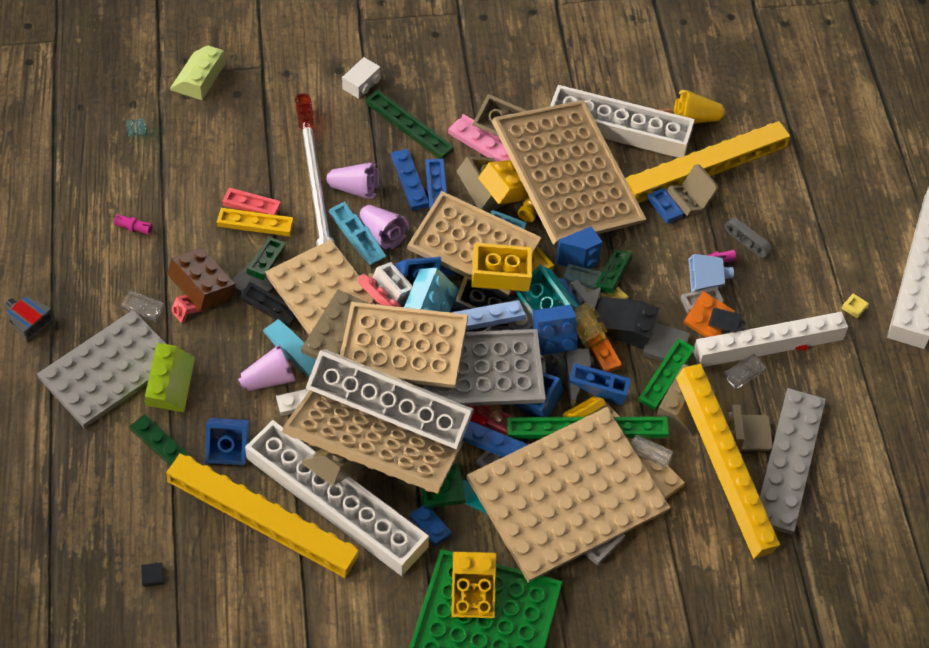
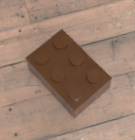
[167,248,235,311]

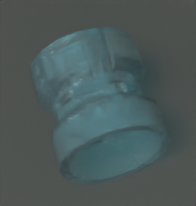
[126,118,147,137]

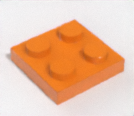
[683,291,735,338]

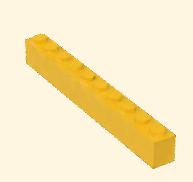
[625,121,790,203]
[676,364,780,559]
[166,454,359,578]

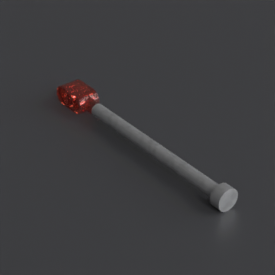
[295,93,335,246]

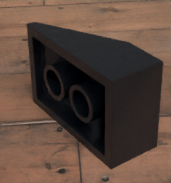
[449,275,517,326]
[590,296,659,350]

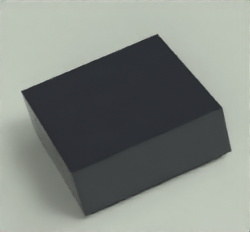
[141,563,164,587]

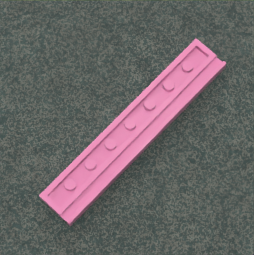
[448,114,511,161]

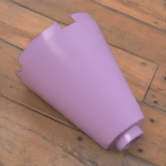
[327,163,379,199]
[359,205,409,249]
[239,345,296,391]

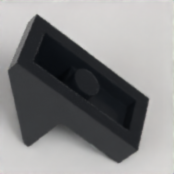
[708,308,746,334]

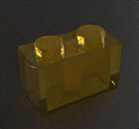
[573,302,608,350]

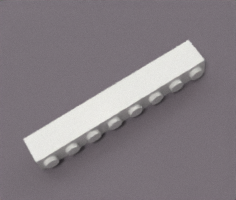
[693,312,848,367]

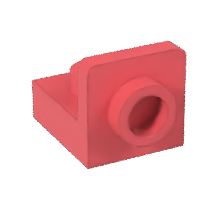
[172,295,203,323]

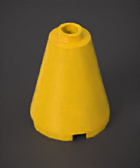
[674,90,725,124]

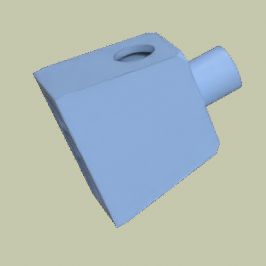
[689,254,734,292]

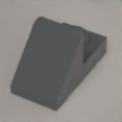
[570,280,601,320]

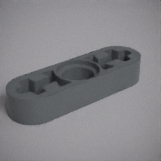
[725,218,772,258]

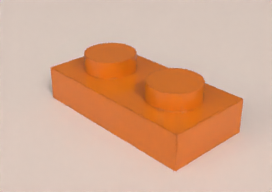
[587,335,622,373]

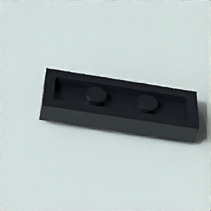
[240,282,296,327]

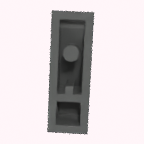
[564,348,594,409]

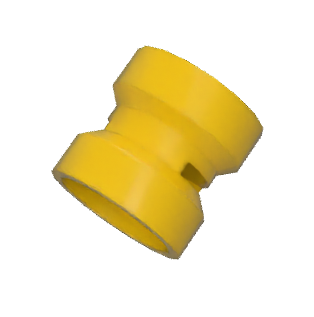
[518,197,537,222]

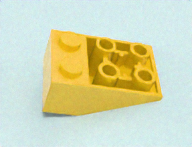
[452,552,496,618]

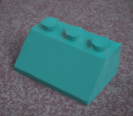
[514,264,581,316]

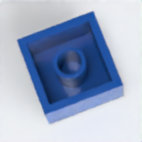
[533,305,577,355]

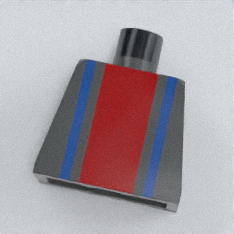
[5,296,54,343]

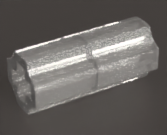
[631,434,674,468]

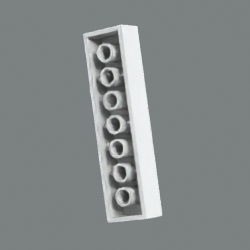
[550,85,695,157]
[306,349,474,449]

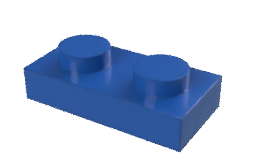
[648,188,683,224]
[410,505,452,547]

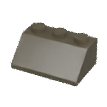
[472,94,527,137]
[456,156,509,211]
[656,364,716,436]
[302,449,366,486]

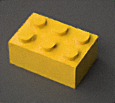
[478,160,529,204]
[472,243,532,291]

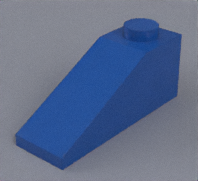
[569,363,631,405]

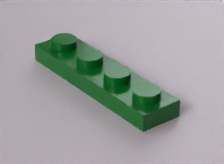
[638,338,695,410]

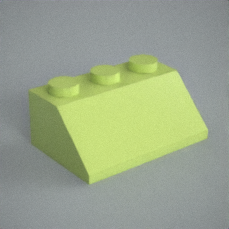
[170,45,225,100]

